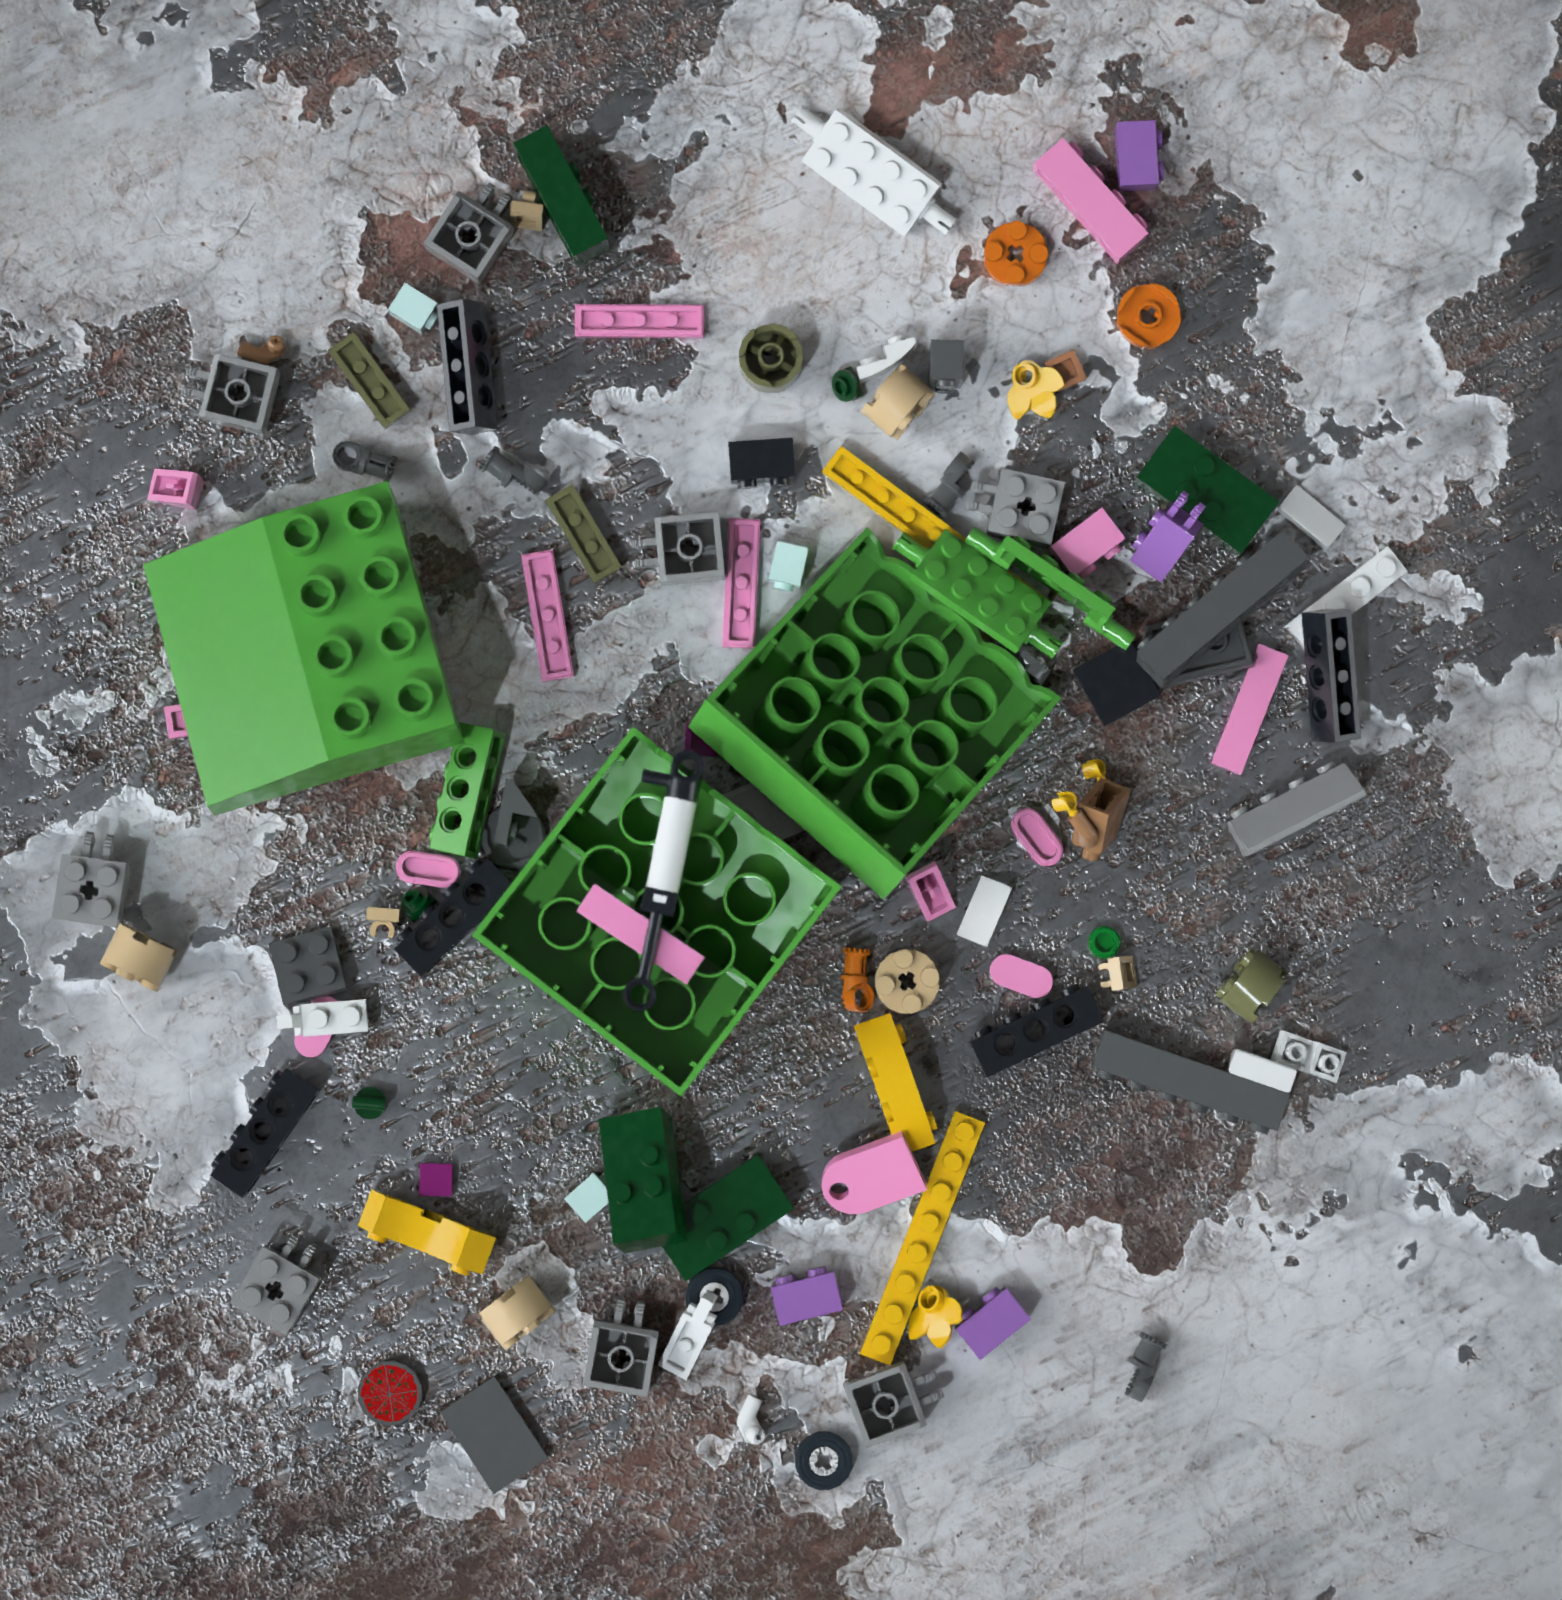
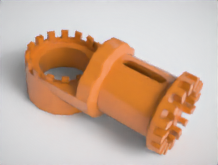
[840,948,875,1013]

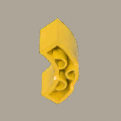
[854,1013,937,1152]
[358,1189,496,1276]

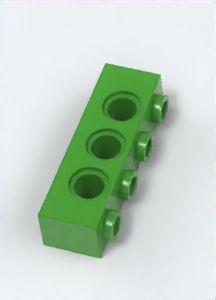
[429,722,506,860]

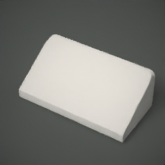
[1276,485,1346,550]
[956,875,1012,947]
[1228,1049,1297,1093]

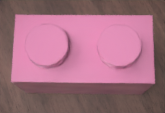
[1049,508,1126,579]

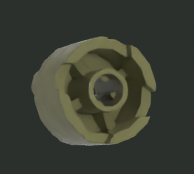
[739,323,803,393]
[1215,948,1289,1024]

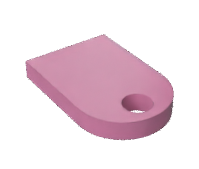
[822,1131,927,1214]

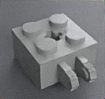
[423,182,515,285]
[180,354,281,436]
[966,468,1065,549]
[631,511,725,586]
[52,831,131,928]
[230,1232,322,1336]
[583,1297,660,1397]
[843,1361,945,1448]

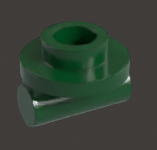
[832,366,865,402]
[401,887,438,923]
[352,1087,386,1119]

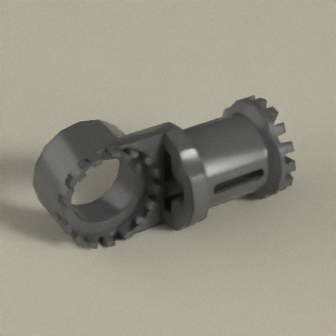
[332,441,397,482]
[479,446,547,496]
[923,452,975,519]
[994,640,1051,686]
[1125,1332,1167,1402]

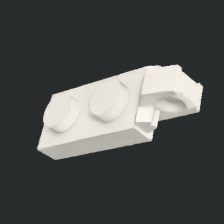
[276,999,369,1037]
[658,1290,718,1380]

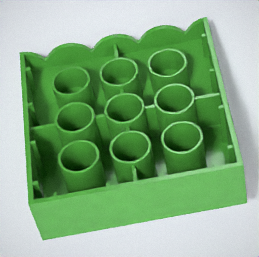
[143,481,465,816]
[688,527,1062,900]
[472,727,842,1096]

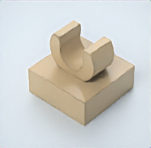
[510,191,544,231]
[366,907,402,938]
[1098,955,1137,991]

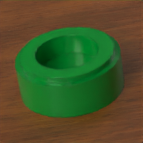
[1088,926,1121,959]

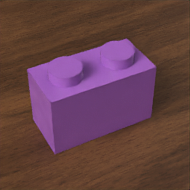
[1114,120,1164,192]
[770,1266,843,1326]
[954,1286,1031,1360]

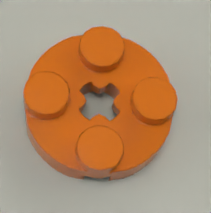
[983,221,1048,287]
[1116,284,1181,349]

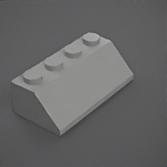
[1226,761,1367,857]

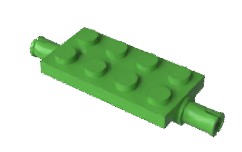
[965,527,1136,651]
[892,529,1064,659]

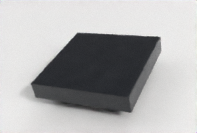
[1073,642,1161,727]

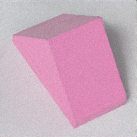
[147,468,204,511]
[904,861,956,922]

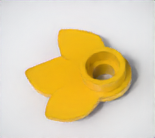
[1007,360,1065,420]
[908,1285,963,1349]

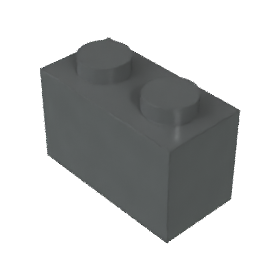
[928,339,964,394]

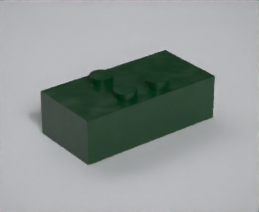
[513,125,610,268]
[1133,425,1280,558]
[598,1106,687,1254]
[662,1154,794,1282]

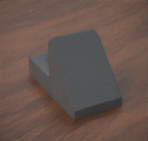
[494,778,540,846]

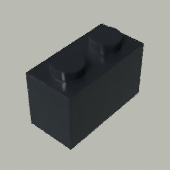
[728,437,795,489]

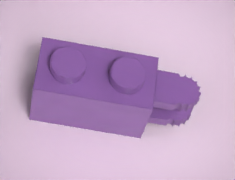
[1130,490,1206,583]

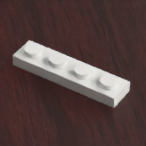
[1285,546,1407,649]

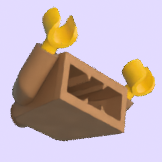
[1052,759,1131,861]

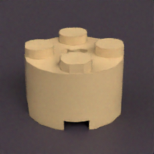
[861,363,935,440]
[100,923,178,992]
[874,949,940,1014]
[478,1275,556,1351]

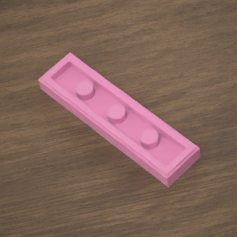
[575,304,704,339]
[722,518,761,649]
[521,549,574,682]
[1210,643,1289,775]
[576,884,705,985]

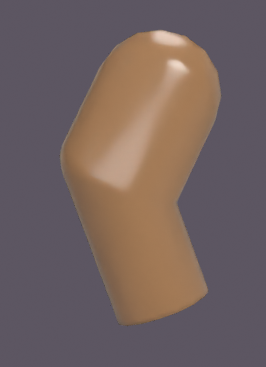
[237,335,286,365]

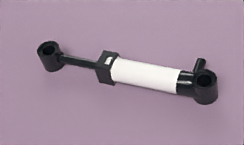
[623,750,704,1011]

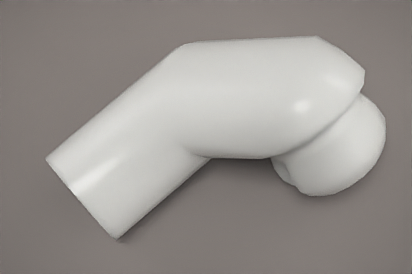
[736,1395,765,1445]

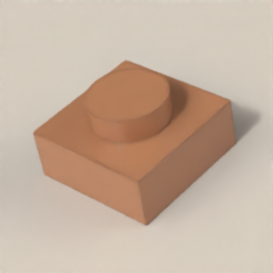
[1044,349,1087,393]

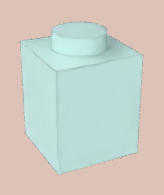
[388,283,438,335]
[768,541,809,592]
[564,1172,608,1223]

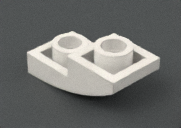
[856,335,916,384]
[1270,1030,1347,1083]

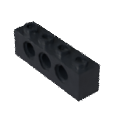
[437,299,498,435]
[1301,609,1361,743]
[394,858,512,977]
[968,984,1104,1078]
[210,1068,321,1198]

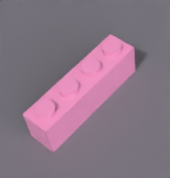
[1032,138,1149,264]

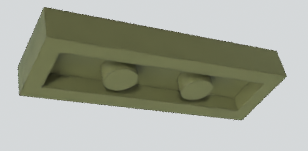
[328,332,411,429]
[545,484,622,585]

